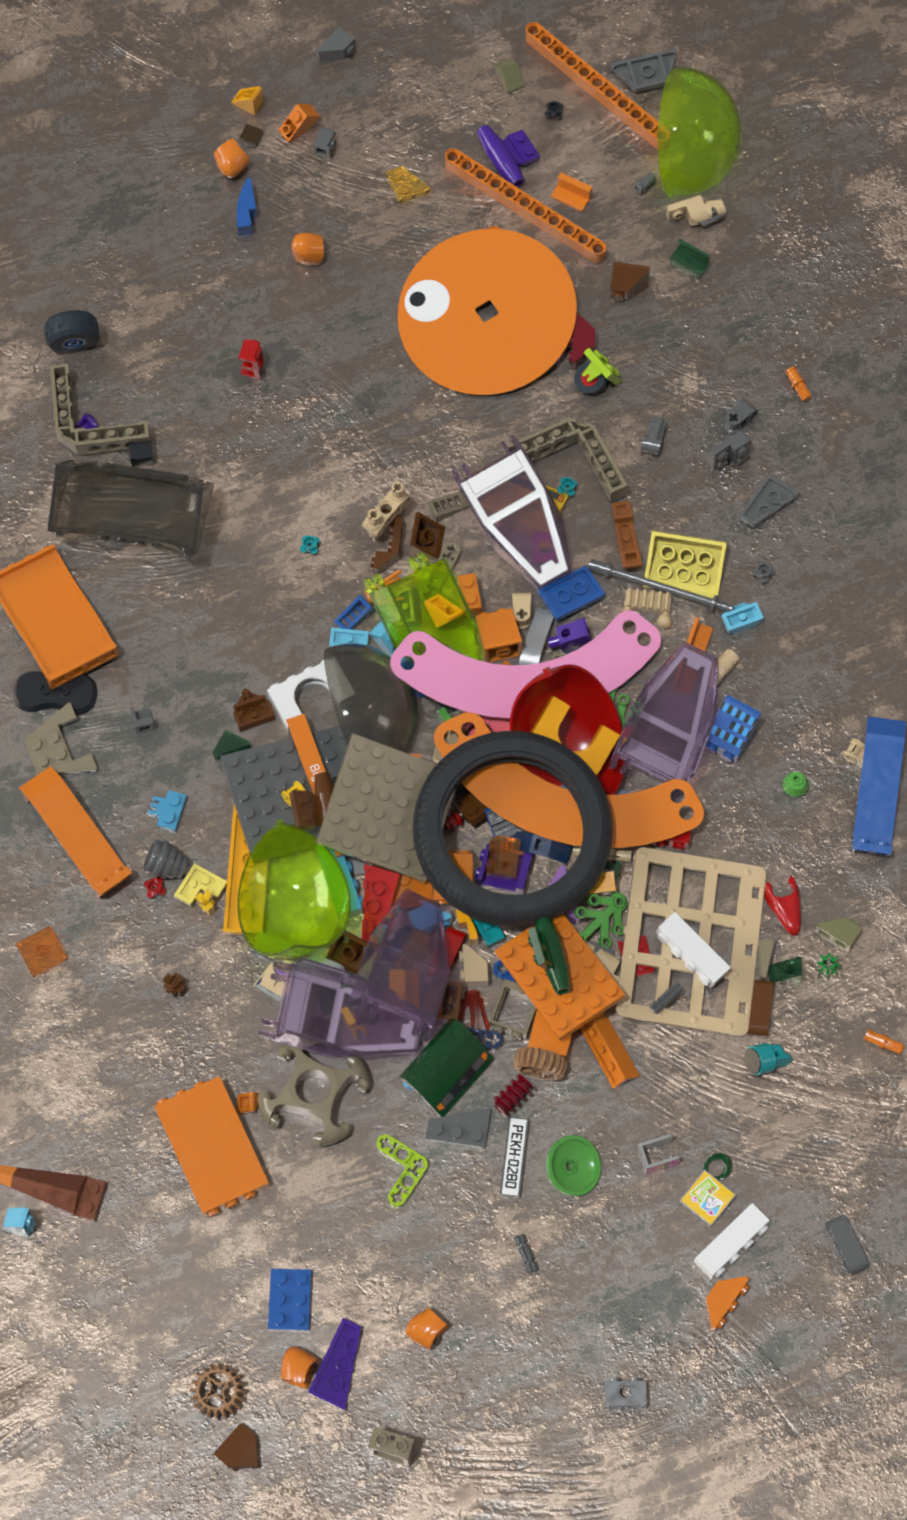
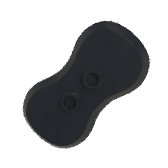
[13,671,97,715]

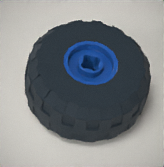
[44,310,100,353]

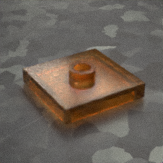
[15,926,68,978]

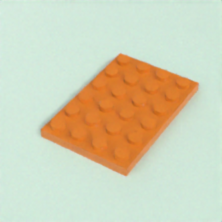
[494,914,626,1041]

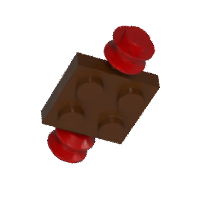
[444,789,488,831]

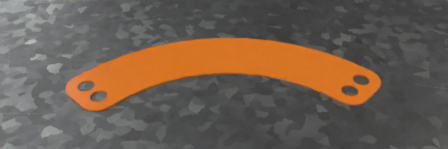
[434,712,704,848]

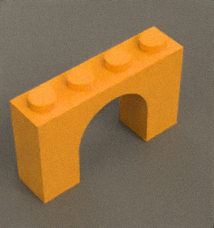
[531,696,620,775]

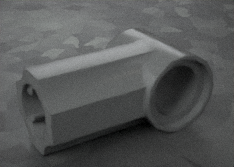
[641,417,667,455]

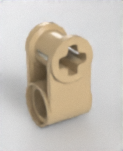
[512,593,531,630]
[841,738,865,769]

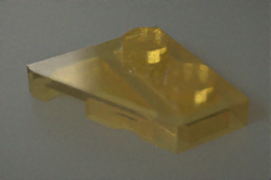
[385,166,431,204]

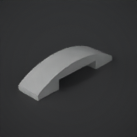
[518,607,554,665]

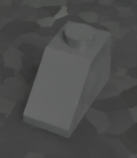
[316,27,356,61]

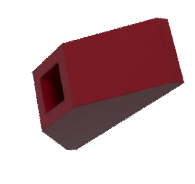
[569,313,595,370]

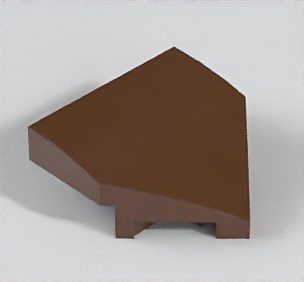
[233,688,276,731]
[213,1423,260,1471]

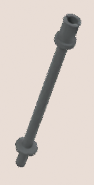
[588,559,734,612]

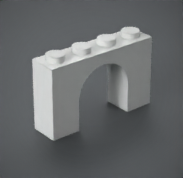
[267,657,357,734]

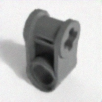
[724,399,758,434]

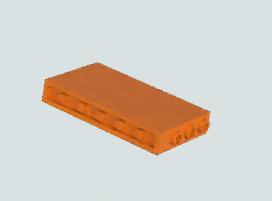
[154,1076,270,1218]

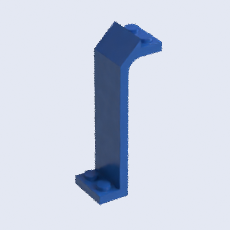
[851,716,906,857]

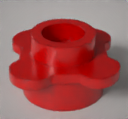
[144,877,166,898]

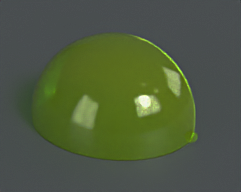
[658,67,741,197]
[238,820,351,961]

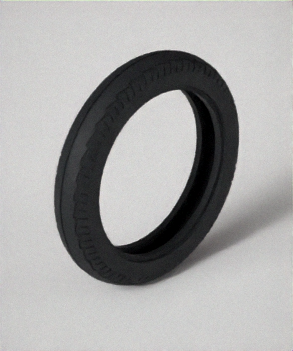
[413,731,613,926]

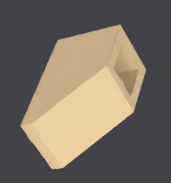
[459,944,488,988]

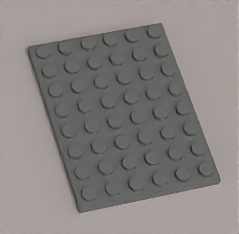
[220,719,375,863]

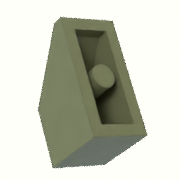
[815,918,862,952]

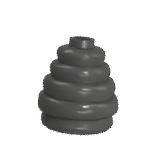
[143,840,191,879]

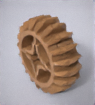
[513,1047,567,1081]
[190,1363,246,1420]

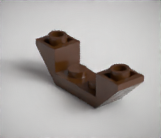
[371,509,403,576]

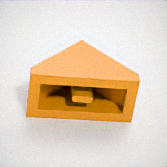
[231,86,264,115]
[424,594,464,628]

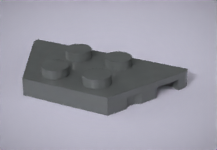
[610,48,677,93]

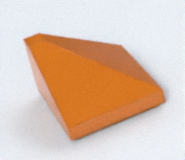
[237,1092,259,1114]

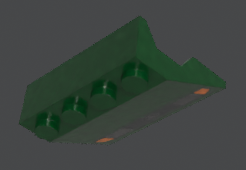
[399,1018,494,1117]

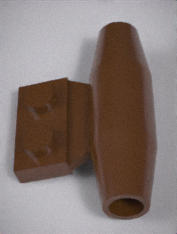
[289,772,334,829]

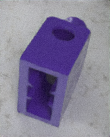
[547,618,592,653]

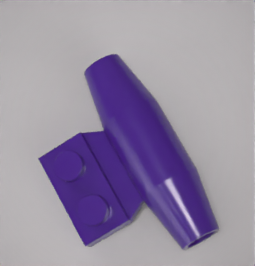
[477,125,540,188]

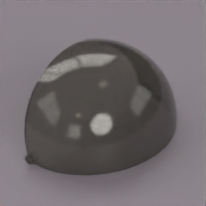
[324,643,420,754]

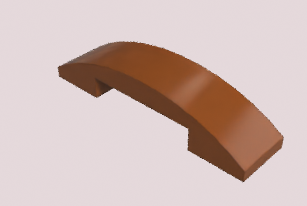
[611,501,642,569]

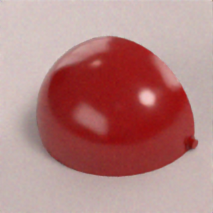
[510,664,626,795]

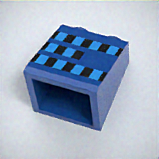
[703,695,761,763]

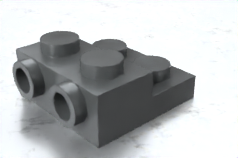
[709,430,752,471]

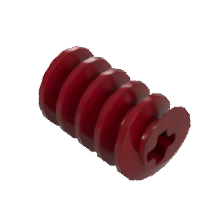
[492,1074,535,1118]

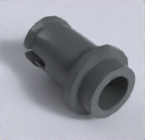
[633,172,657,193]

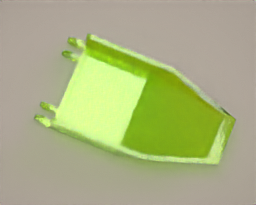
[364,553,482,664]

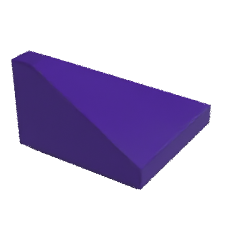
[75,413,99,429]

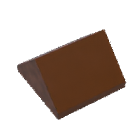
[410,512,445,561]
[326,927,374,978]

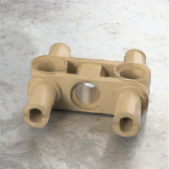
[362,482,411,541]

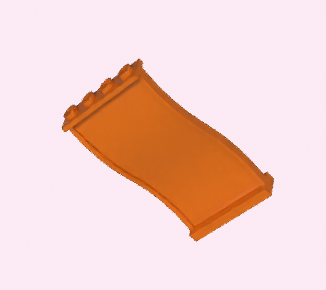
[0,544,119,690]

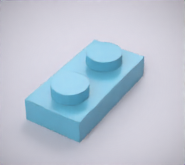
[329,627,369,651]

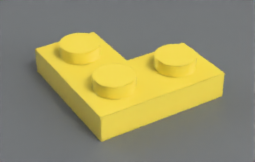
[174,863,227,906]

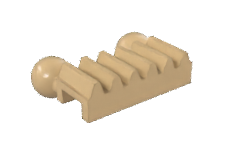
[622,588,672,629]

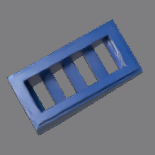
[334,595,375,630]

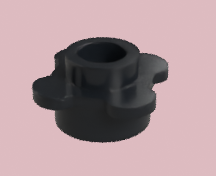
[545,101,564,119]

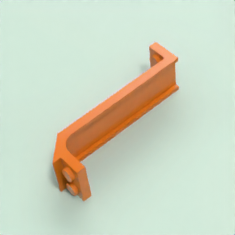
[19,766,132,899]

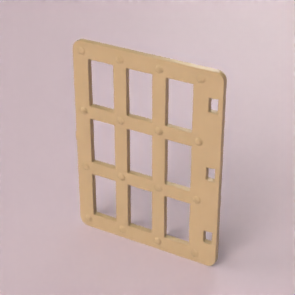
[615,847,766,1037]

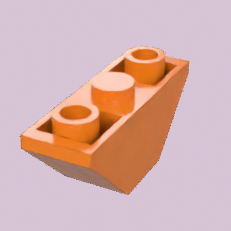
[705,1276,750,1332]

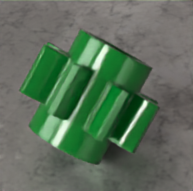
[815,953,841,979]

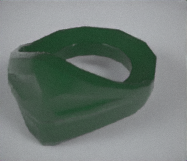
[703,1153,732,1180]

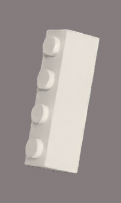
[656,912,731,988]
[694,1203,770,1280]

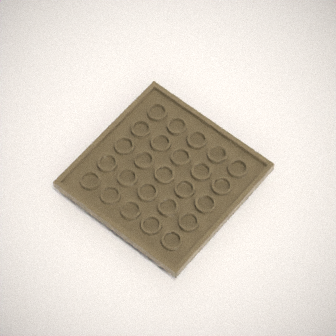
[316,733,456,883]

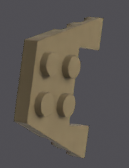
[24,703,98,774]

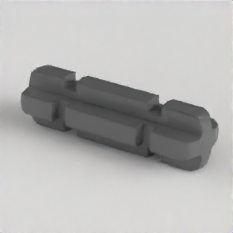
[650,982,683,1014]
[514,1234,538,1274]

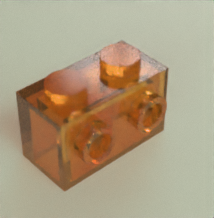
[486,836,521,880]

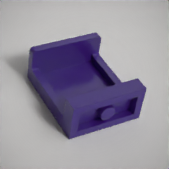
[475,844,532,895]

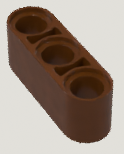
[747,979,774,1037]

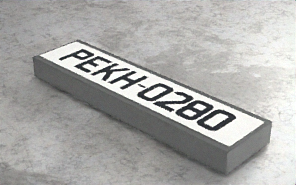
[500,1117,529,1199]

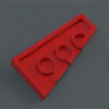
[362,864,402,950]

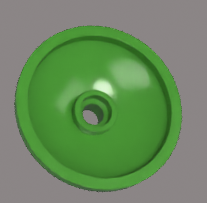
[546,1135,601,1196]

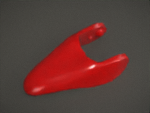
[764,876,801,935]

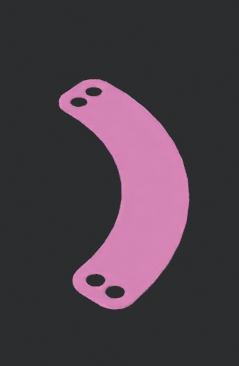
[390,610,661,719]

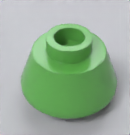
[783,772,809,797]

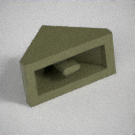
[493,58,525,94]

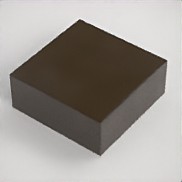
[239,124,263,148]

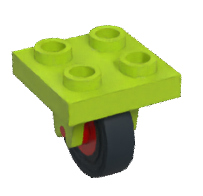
[574,348,622,395]

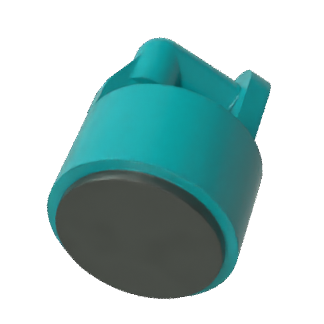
[745,1043,793,1075]

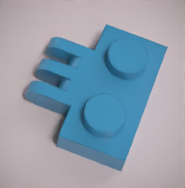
[147,790,187,832]

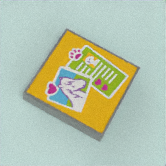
[680,1170,736,1227]

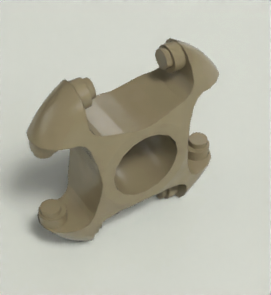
[257,1036,371,1147]

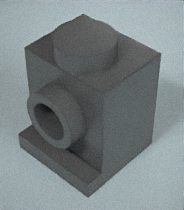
[313,127,337,159]

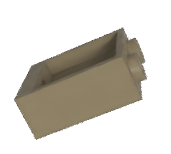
[489,979,537,1040]
[368,1427,415,1467]

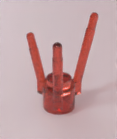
[459,990,490,1031]

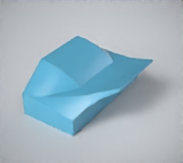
[721,602,764,634]

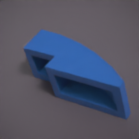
[236,178,257,236]

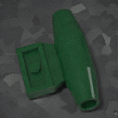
[528,917,571,995]

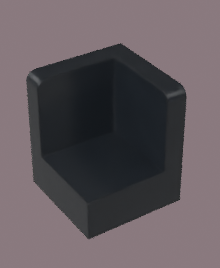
[129,441,154,467]

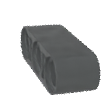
[825,1214,869,1275]

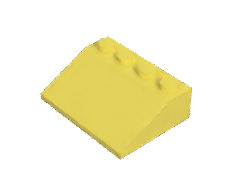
[643,530,727,599]

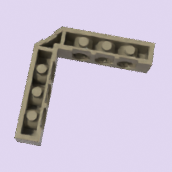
[50,363,151,455]
[503,417,628,502]

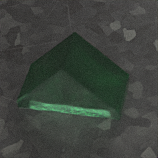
[213,730,251,762]
[769,957,802,985]

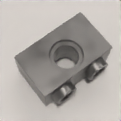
[604,1377,647,1410]

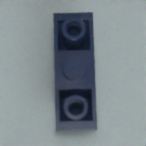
[511,831,572,865]

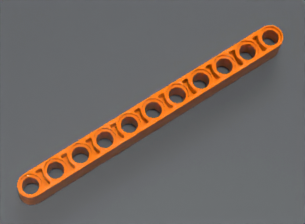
[526,22,670,151]
[445,148,606,263]

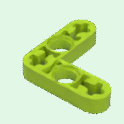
[376,1134,428,1208]

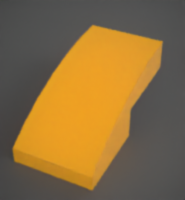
[455,908,478,946]

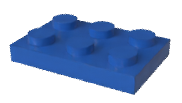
[537,565,605,622]
[268,1269,312,1332]

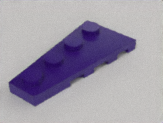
[308,1318,361,1411]

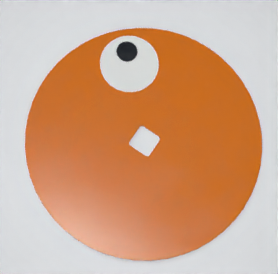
[397,229,577,395]

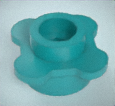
[557,477,578,496]
[300,535,320,554]

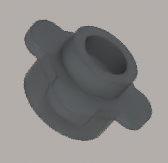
[752,561,775,583]

